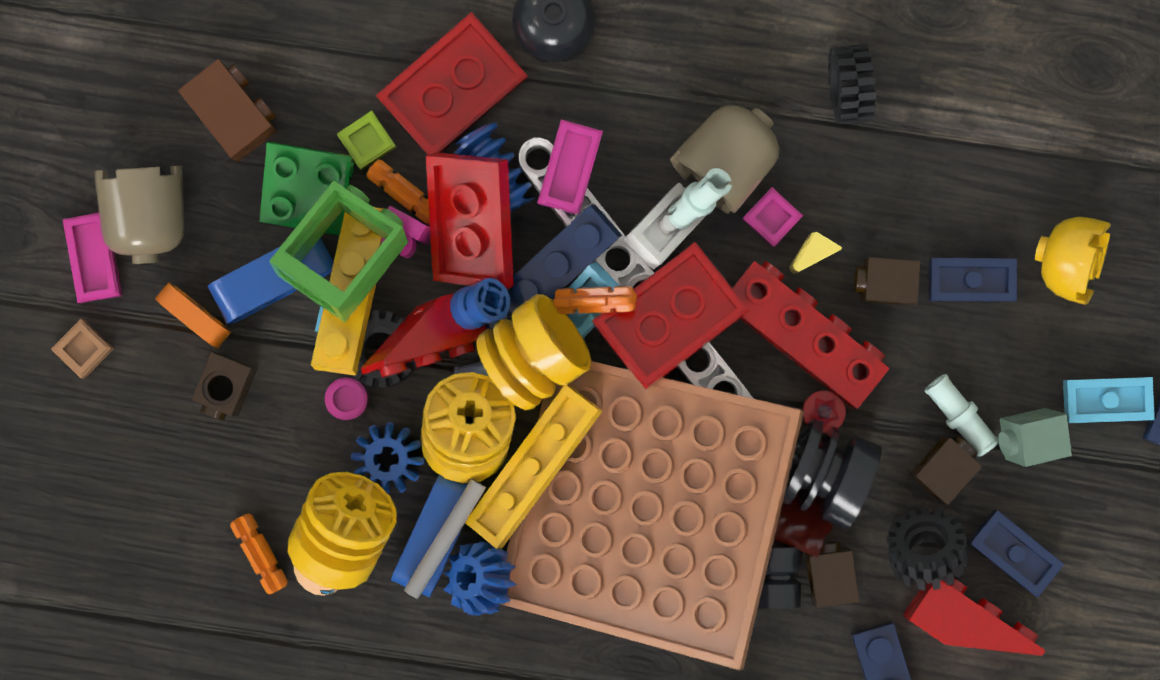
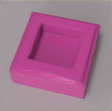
[742,187,803,247]

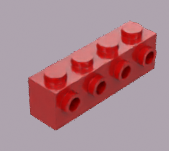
[732,261,890,409]

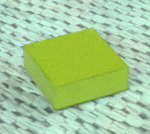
[337,111,397,171]

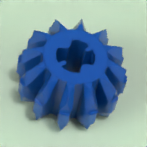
[351,422,425,494]
[443,542,517,616]

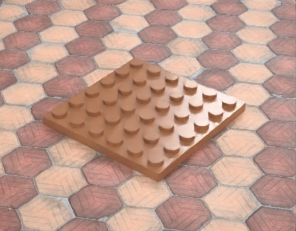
[502,361,804,670]

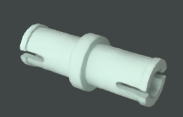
[668,168,732,229]
[924,374,999,457]

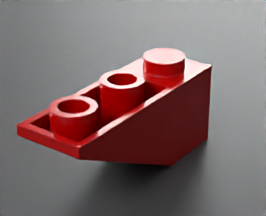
[361,293,487,378]
[902,578,1046,656]

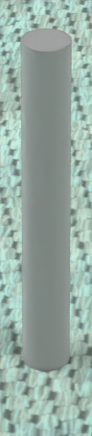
[404,479,486,599]

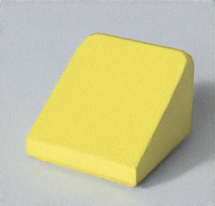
[789,232,842,274]

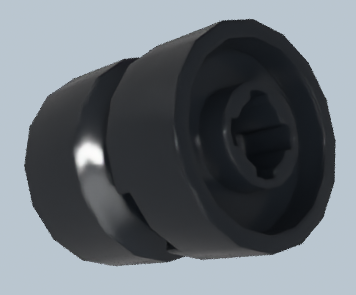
[758,544,802,609]

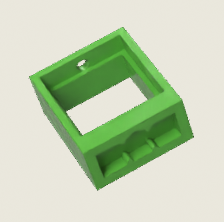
[269,181,408,323]

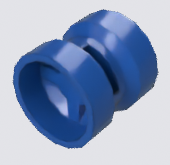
[450,278,510,330]

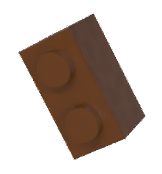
[178,59,278,162]

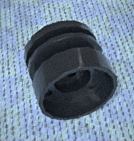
[783,418,882,529]

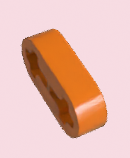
[155,282,231,349]

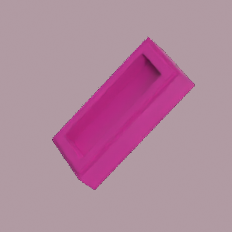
[538,119,603,215]
[62,213,123,303]

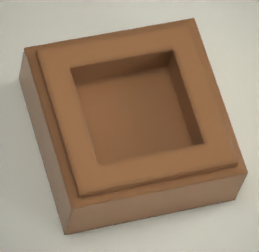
[51,319,114,379]

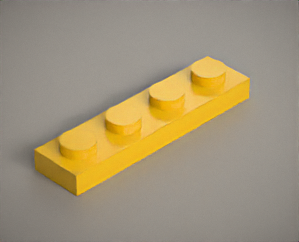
[311,207,383,376]
[465,385,602,549]

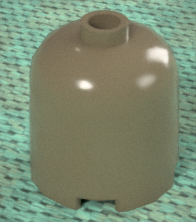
[670,105,780,214]
[94,166,184,264]

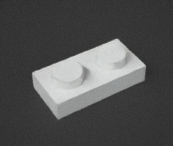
[623,183,705,270]

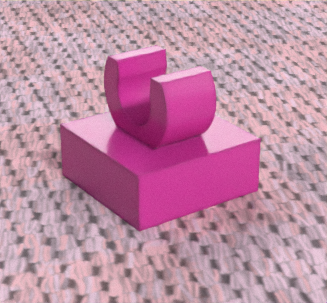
[381,205,431,259]

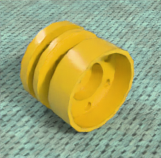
[476,294,591,410]
[421,372,516,484]
[288,472,397,590]

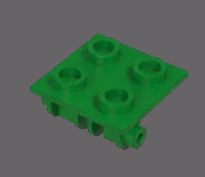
[259,141,355,236]

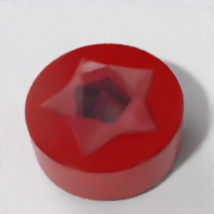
[802,391,846,433]

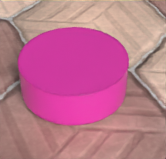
[325,378,369,420]

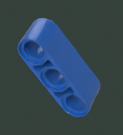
[208,238,334,325]
[391,475,468,598]

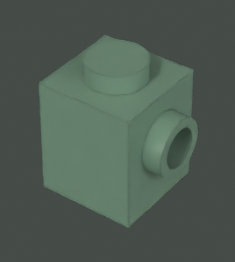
[998,408,1072,467]

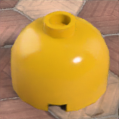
[1035,217,1111,305]

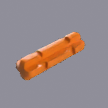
[366,159,430,225]
[553,286,637,314]
[230,513,288,594]

